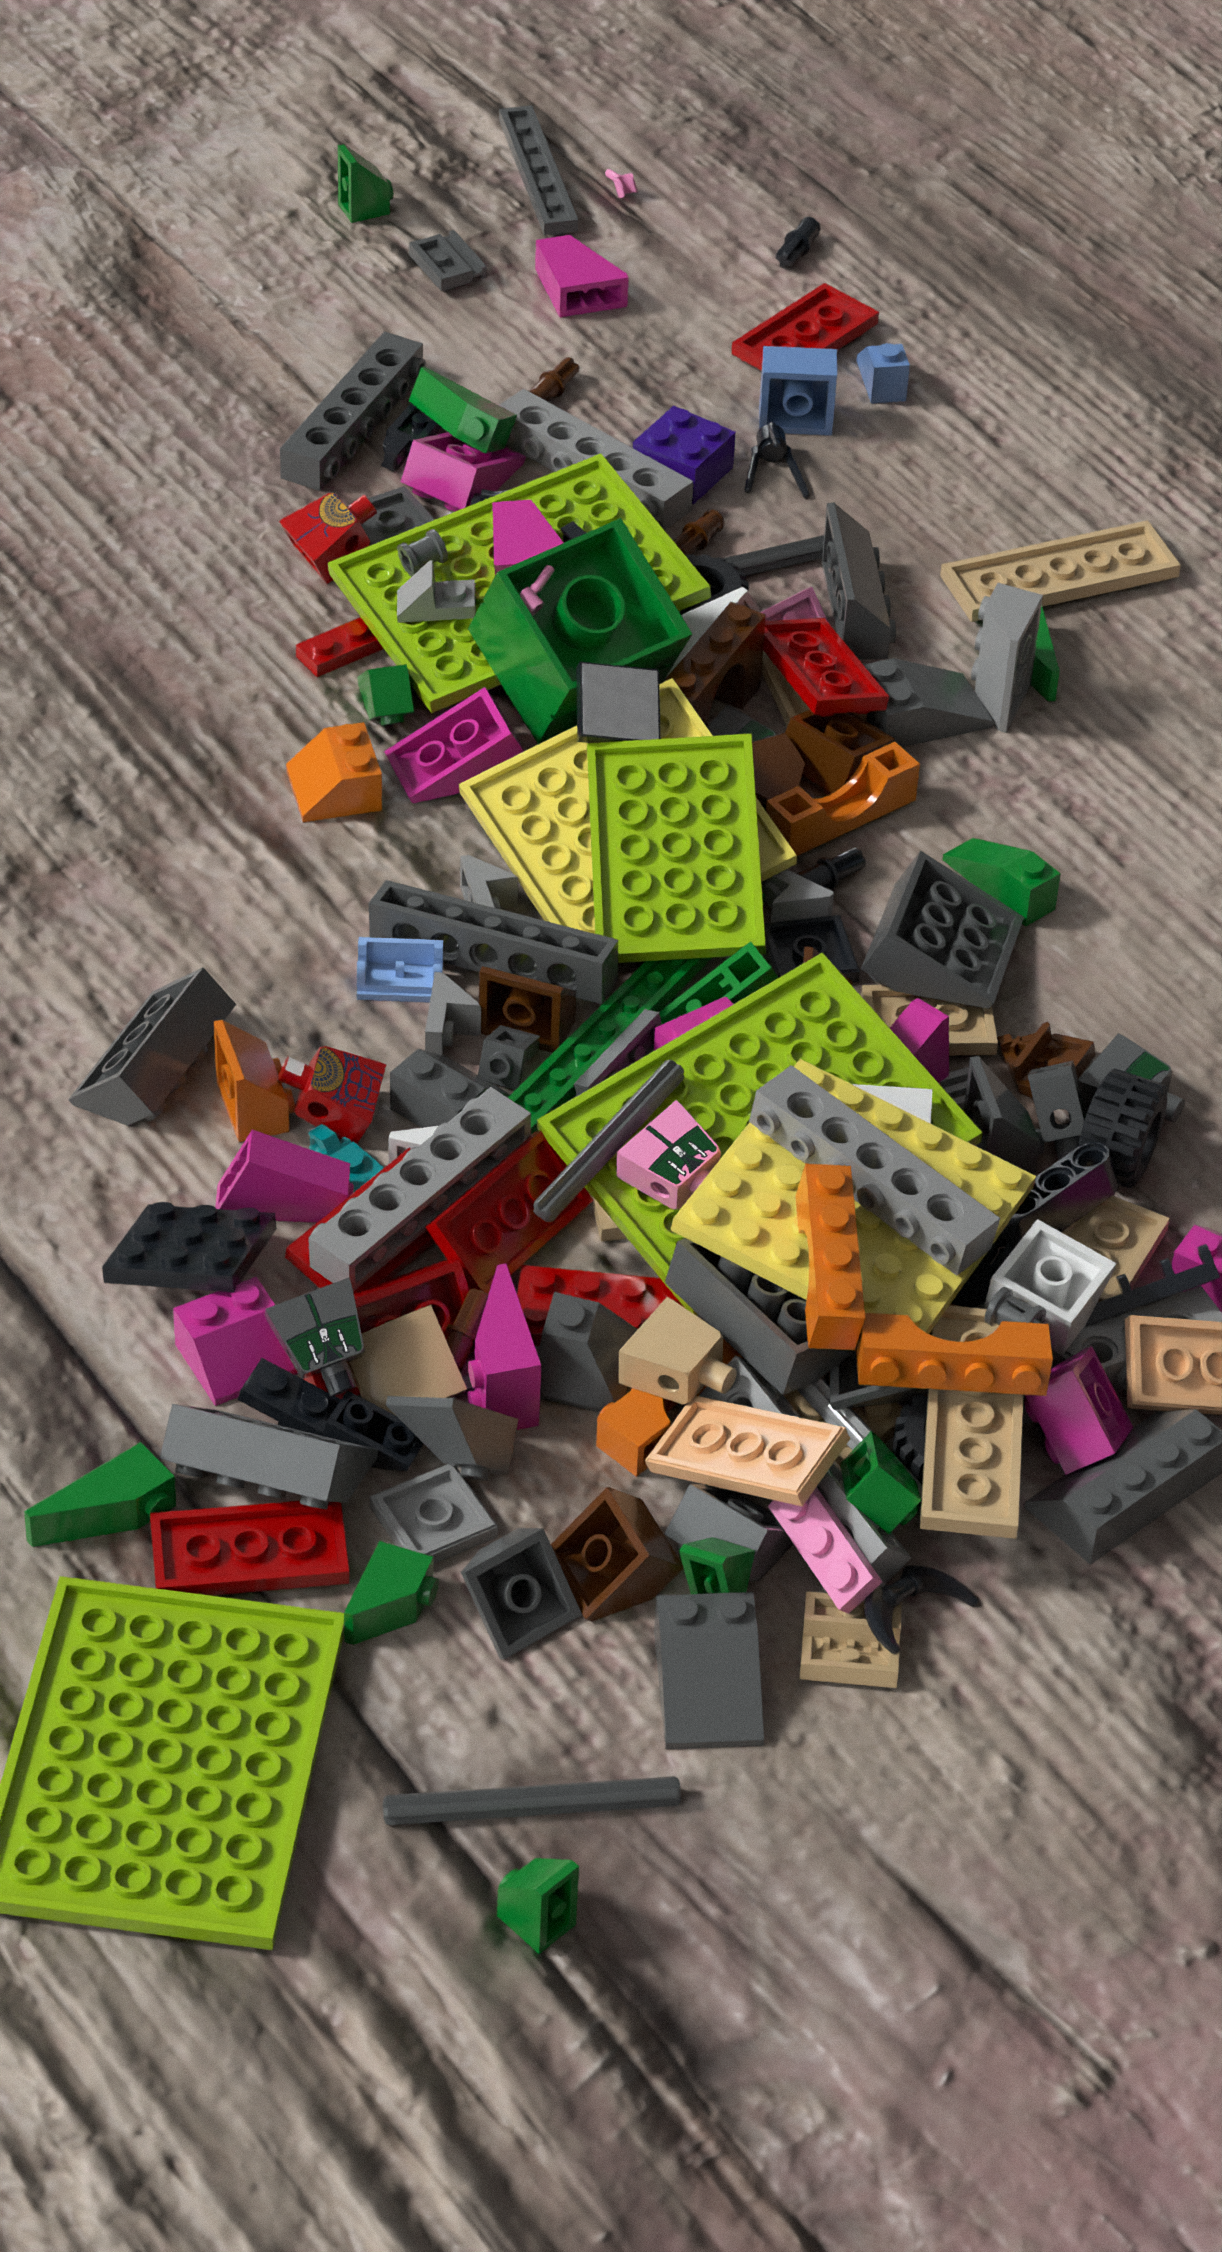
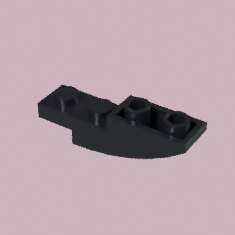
[238,1358,424,1471]

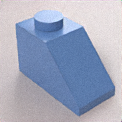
[856,343,910,404]

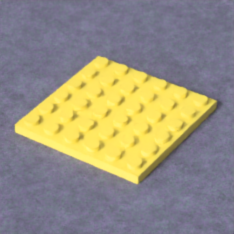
[459,678,797,934]
[671,1059,1036,1334]

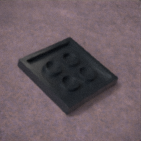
[102,1202,277,1293]

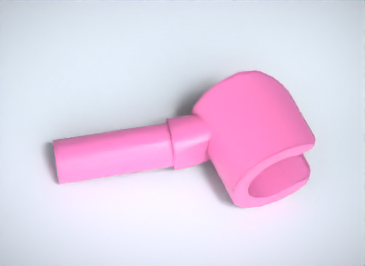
[605,169,638,198]
[520,565,555,616]

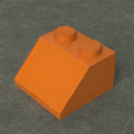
[286,722,382,822]
[214,1020,295,1142]

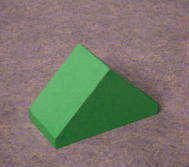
[679,1537,755,1594]

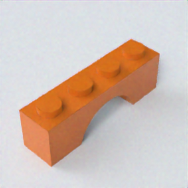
[766,742,920,856]
[795,1163,865,1350]
[856,1313,1053,1396]
[596,1339,744,1477]

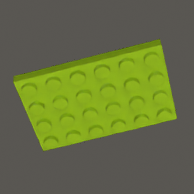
[587,734,766,963]

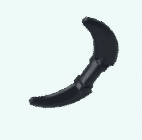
[864,1565,978,1655]

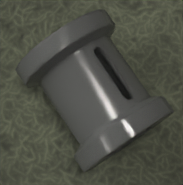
[397,529,448,577]
[984,1287,1046,1327]

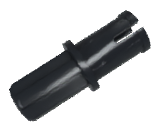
[775,217,821,268]
[796,848,866,889]

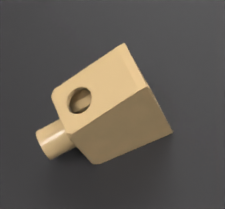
[619,1297,737,1404]

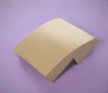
[347,1305,467,1415]
[800,1591,902,1688]

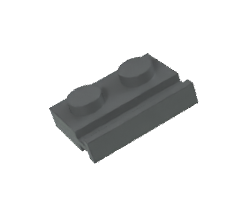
[409,230,487,291]

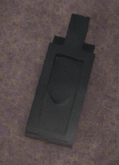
[381,403,442,472]

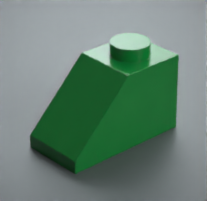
[338,144,394,223]
[357,664,414,726]
[840,1431,921,1534]
[344,1541,439,1645]
[497,1858,579,1954]

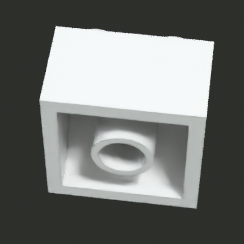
[984,1219,1117,1355]

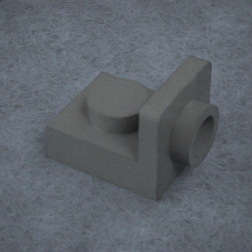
[478,1025,540,1089]

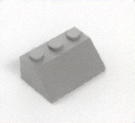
[971,583,1043,733]

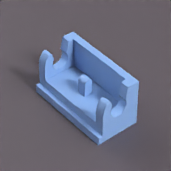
[357,937,443,1003]

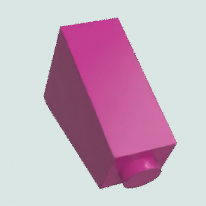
[535,235,629,317]
[492,499,563,575]
[890,998,949,1085]
[215,1130,354,1222]

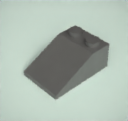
[864,658,994,747]
[654,1592,764,1749]

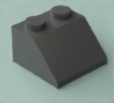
[390,1049,511,1128]
[664,1484,793,1581]

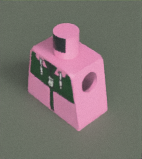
[616,1100,721,1209]

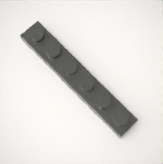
[499,105,578,235]

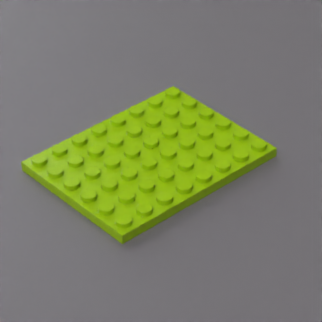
[328,454,711,713]
[537,953,982,1316]
[0,1576,344,1950]

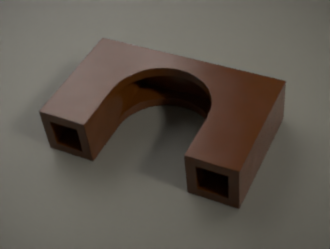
[662,602,766,727]

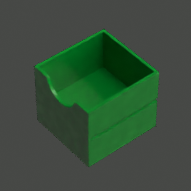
[468,518,693,744]

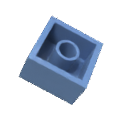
[759,346,837,436]

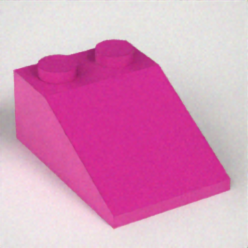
[401,432,526,512]
[384,687,525,803]
[467,1264,541,1430]

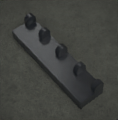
[1084,1244,1220,1327]

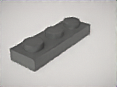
[574,1009,662,1096]

